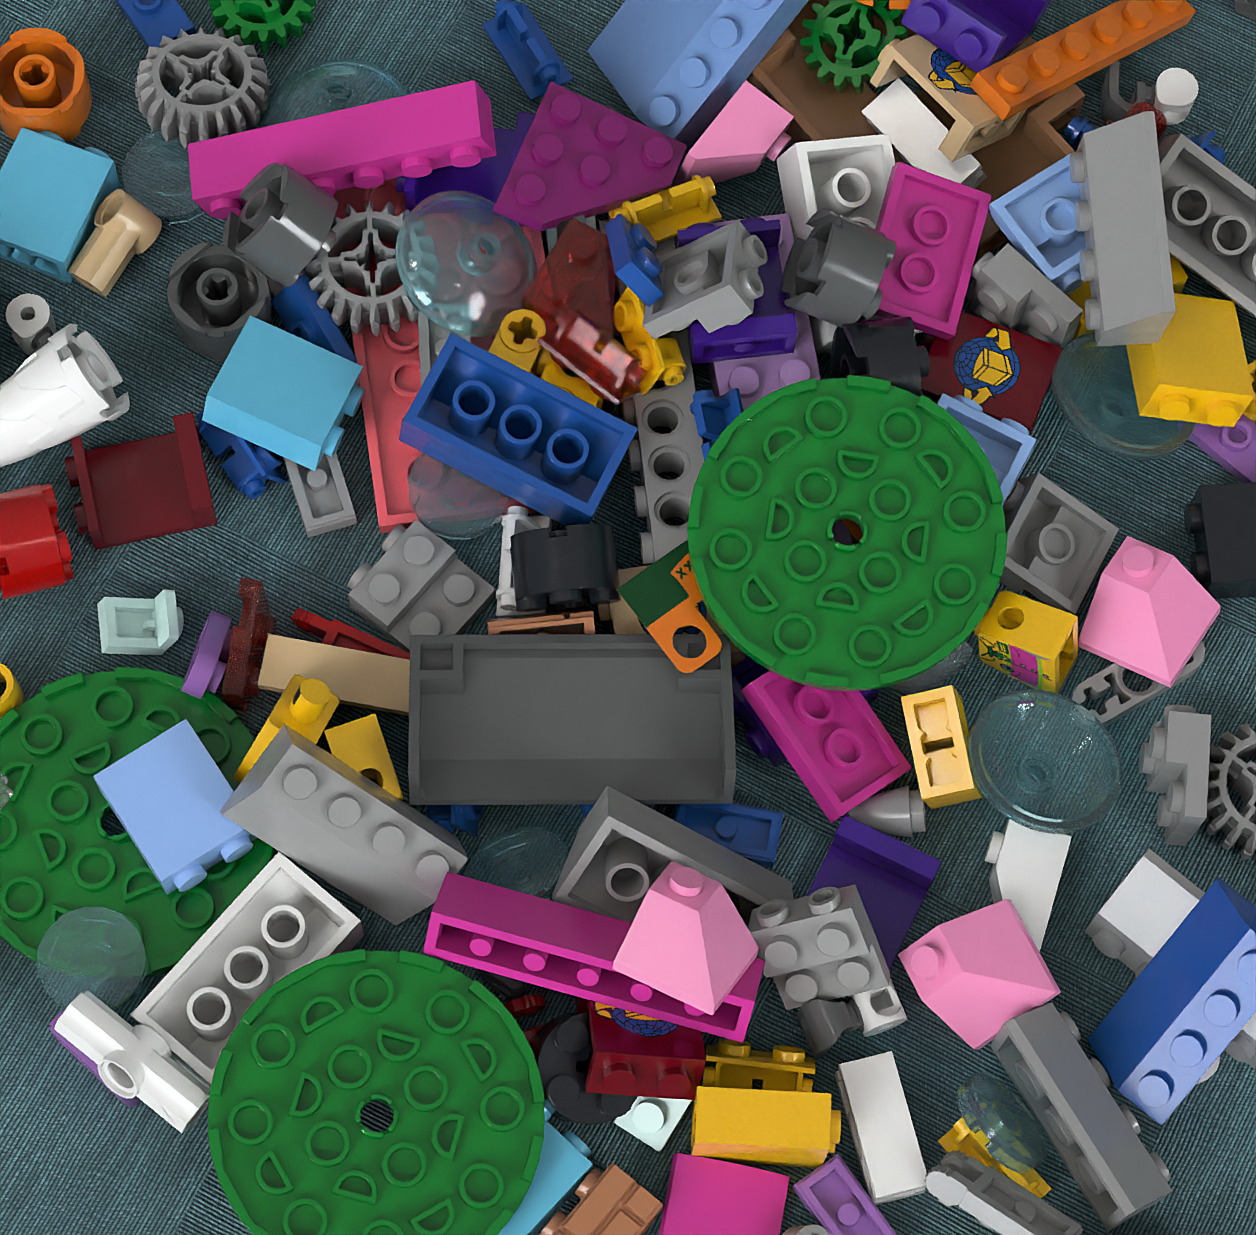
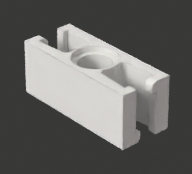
[862,77,987,189]
[835,1051,927,1205]

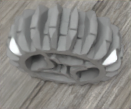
[135,26,270,149]
[303,200,442,337]
[1206,723,1256,860]

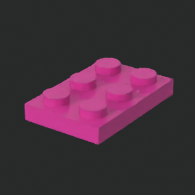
[874,162,992,340]
[740,671,912,823]

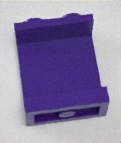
[901,0,1051,73]
[396,112,535,226]
[676,217,797,364]
[806,815,941,970]

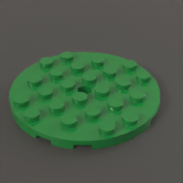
[687,375,1008,691]
[0,667,276,982]
[208,949,545,1235]

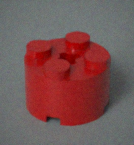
[0,483,74,600]

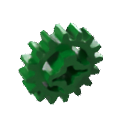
[209,0,316,52]
[800,0,909,94]

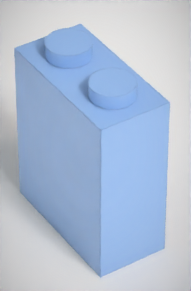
[93,719,258,894]

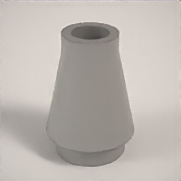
[849,785,926,838]

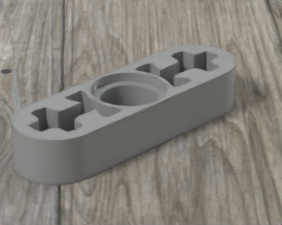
[1068,641,1205,731]

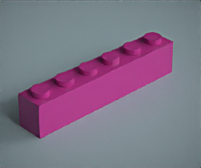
[188,80,497,219]
[423,872,765,1043]

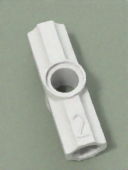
[54,990,210,1133]

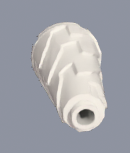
[0,323,130,468]

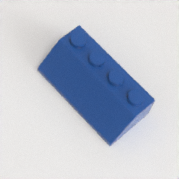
[399,333,638,526]
[1087,877,1256,1126]

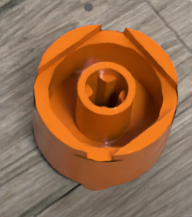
[0,28,92,141]

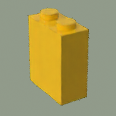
[1126,293,1254,427]
[690,1086,841,1168]

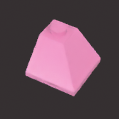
[671,80,794,188]
[1078,536,1220,688]
[612,861,759,1015]
[897,899,1061,1050]

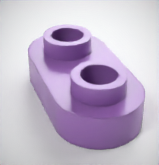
[180,610,237,699]

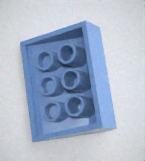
[587,0,809,148]

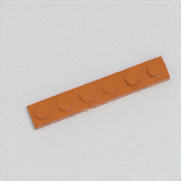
[969,0,1196,121]

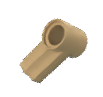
[67,189,162,297]

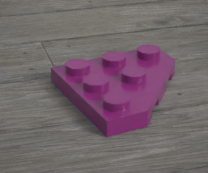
[492,81,687,232]

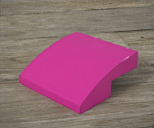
[658,1153,790,1235]

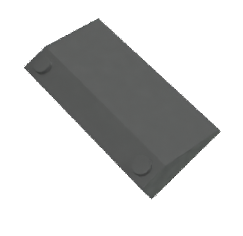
[408,634,737,805]

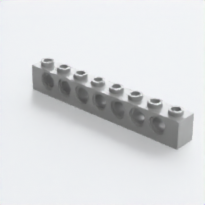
[599,197,704,564]

